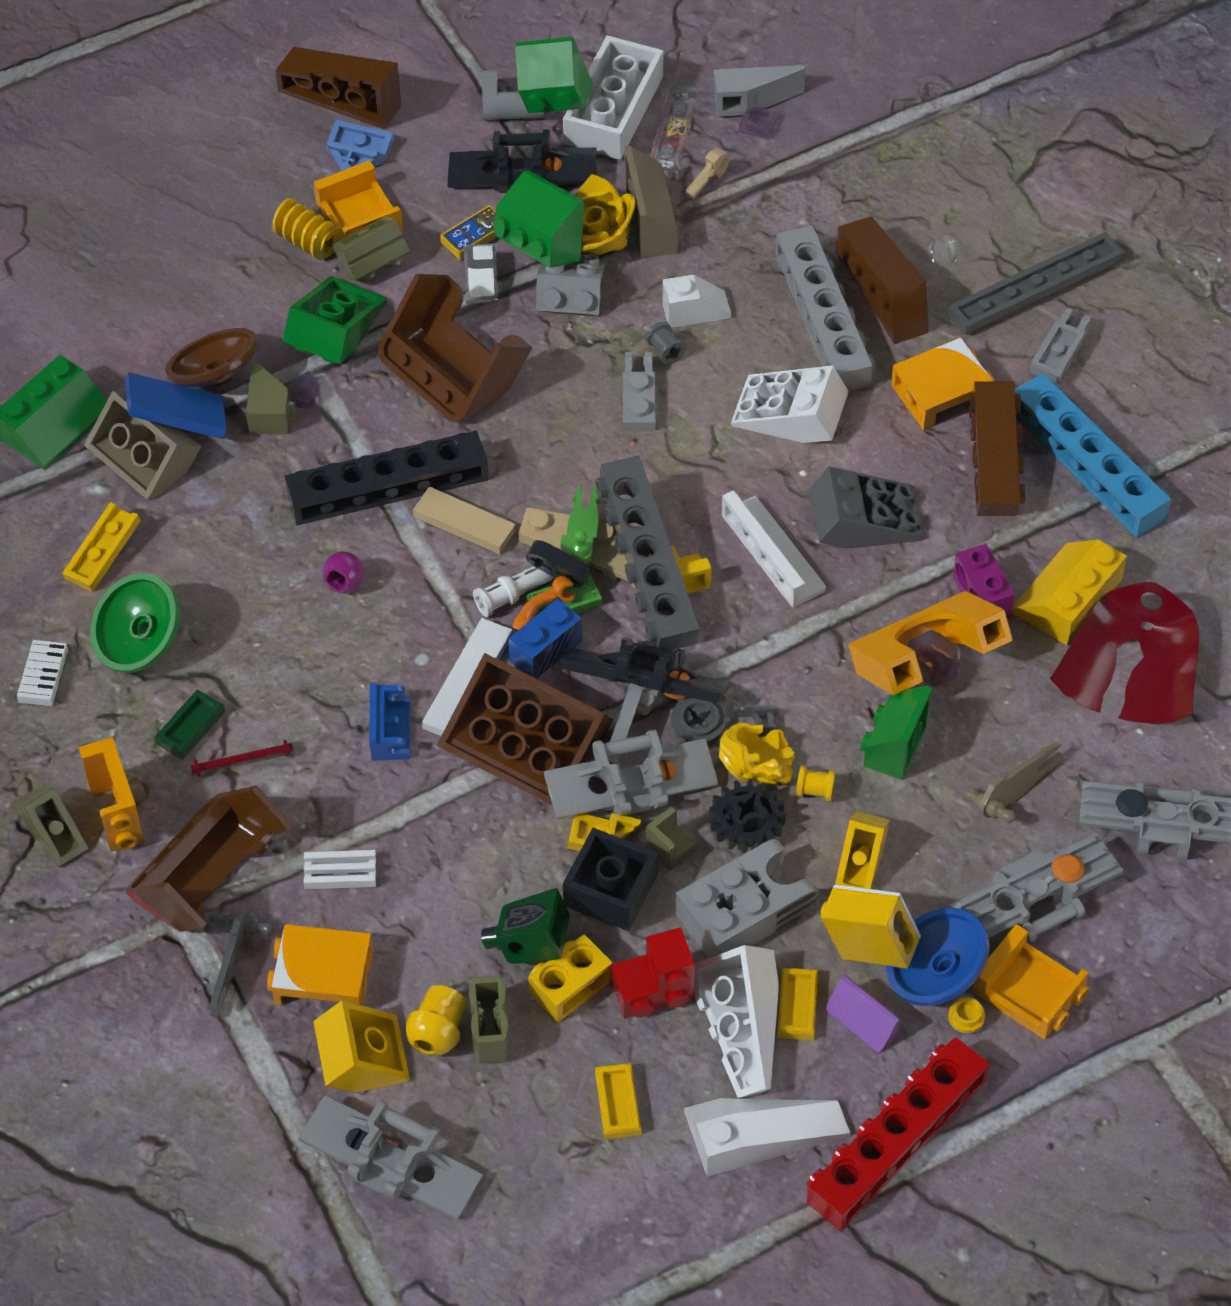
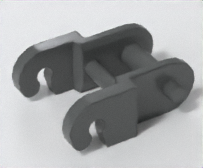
[733,703,781,737]

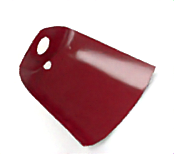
[1050,582,1199,724]

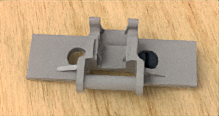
[298,1095,483,1221]

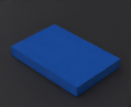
[125,372,226,439]

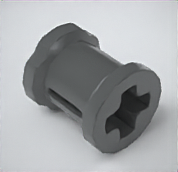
[645,322,686,364]

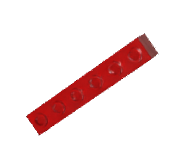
[806,1036,990,1231]

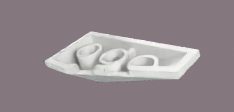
[694,945,779,1099]
[684,1098,850,1177]

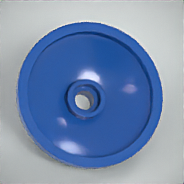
[887,908,989,1006]

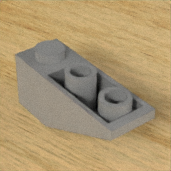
[714,65,805,117]

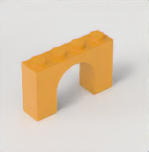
[848,591,1013,695]

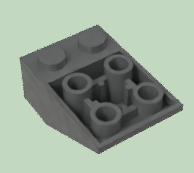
[809,466,925,549]

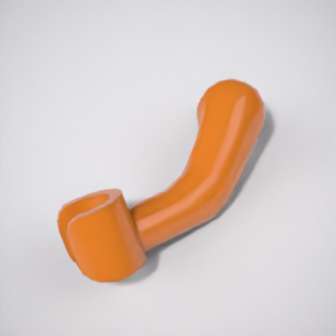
[512,576,574,630]

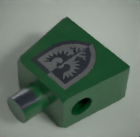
[481,888,570,964]

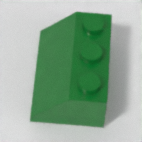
[494,170,585,268]
[0,354,107,470]

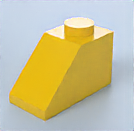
[835,811,890,889]

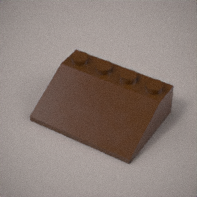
[436,653,613,806]

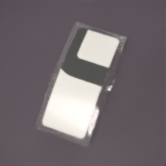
[464,244,498,304]

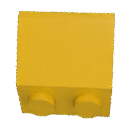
[313,1000,410,1093]

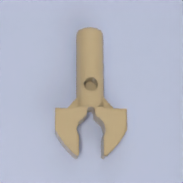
[685,147,730,199]

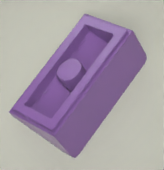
[826,975,900,1053]

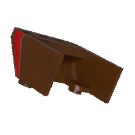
[126,785,294,932]

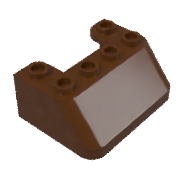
[378,274,533,422]

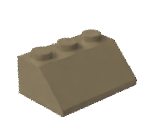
[625,146,683,258]
[84,391,202,500]

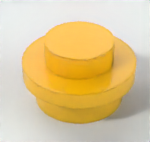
[948,997,985,1033]

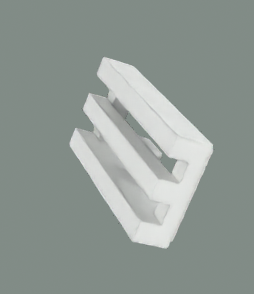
[304,850,376,889]

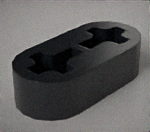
[526,540,590,587]

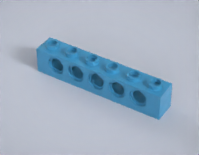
[1015,373,1171,538]

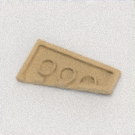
[518,507,651,588]

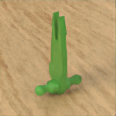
[560,484,599,565]

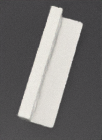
[722,490,826,608]

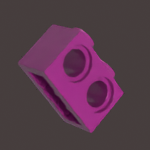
[953,543,1015,619]

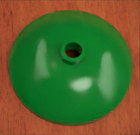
[90,573,180,673]

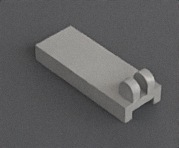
[607,683,654,764]

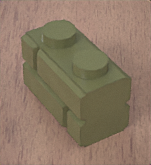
[332,216,410,283]

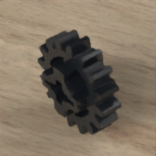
[709,779,786,853]

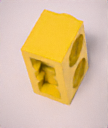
[528,934,613,1023]

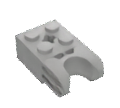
[676,839,819,958]

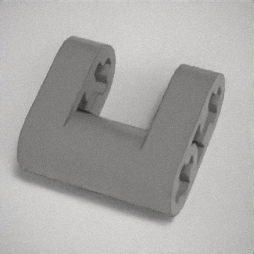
[482,70,544,120]

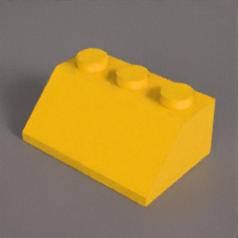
[1012,539,1127,646]

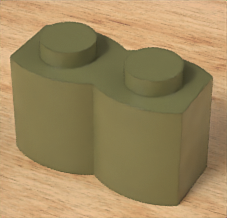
[469,975,510,1064]

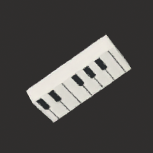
[17,640,68,706]

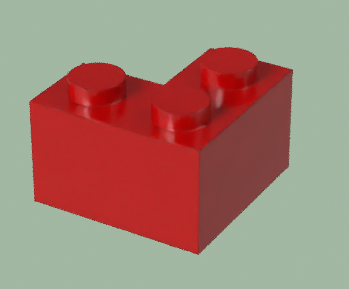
[611,927,695,1019]

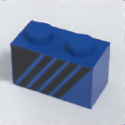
[508,598,582,679]

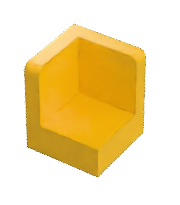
[671,545,711,593]

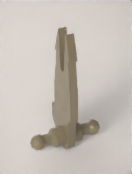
[964,742,1063,823]

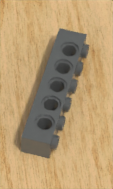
[595,455,700,650]

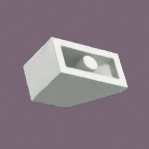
[663,275,731,328]

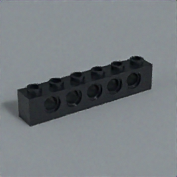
[284,430,488,526]

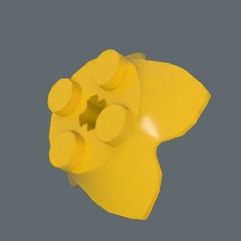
[576,174,636,255]

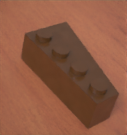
[275,47,401,130]
[835,216,929,344]
[968,381,1025,516]

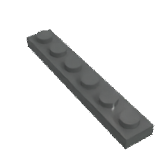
[948,232,1124,335]

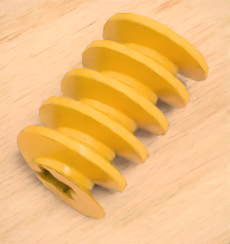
[273,197,343,260]

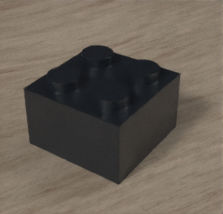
[562,827,658,931]

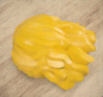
[719,723,795,784]

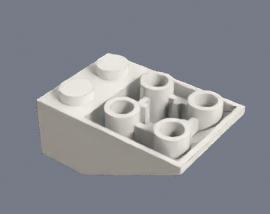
[731,365,849,443]

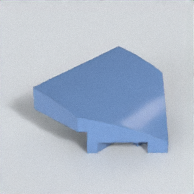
[326,119,395,171]

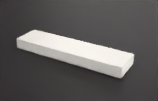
[422,618,513,736]

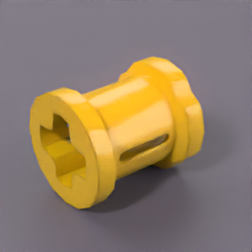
[796,765,836,802]

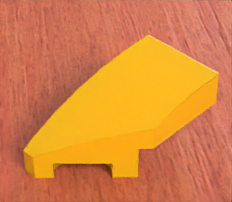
[567,813,641,851]

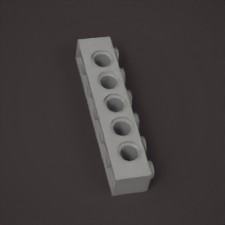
[776,225,876,391]

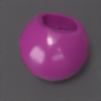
[322,551,365,594]

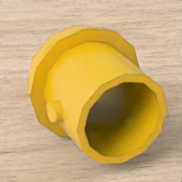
[406,985,467,1056]

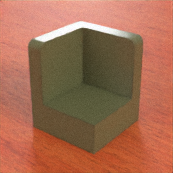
[646,807,696,871]

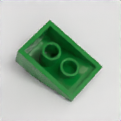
[283,276,387,364]

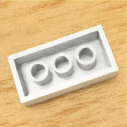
[563,35,663,160]

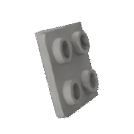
[536,255,606,315]

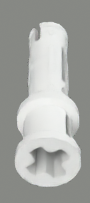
[473,566,554,617]

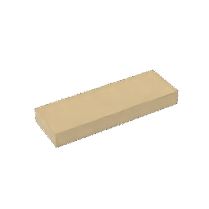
[413,487,516,554]

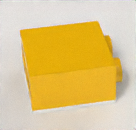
[821,885,921,968]

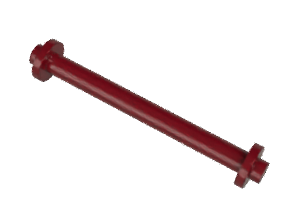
[190,740,293,777]

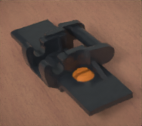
[447,129,597,193]
[560,637,730,703]

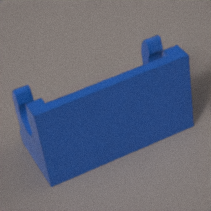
[369,683,410,761]

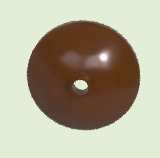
[165,328,258,387]

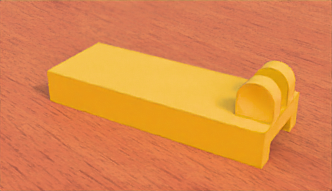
[62,502,141,592]

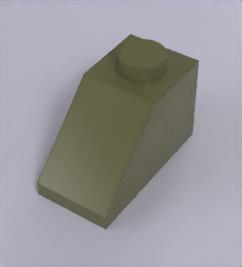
[246,363,296,434]
[13,784,89,867]

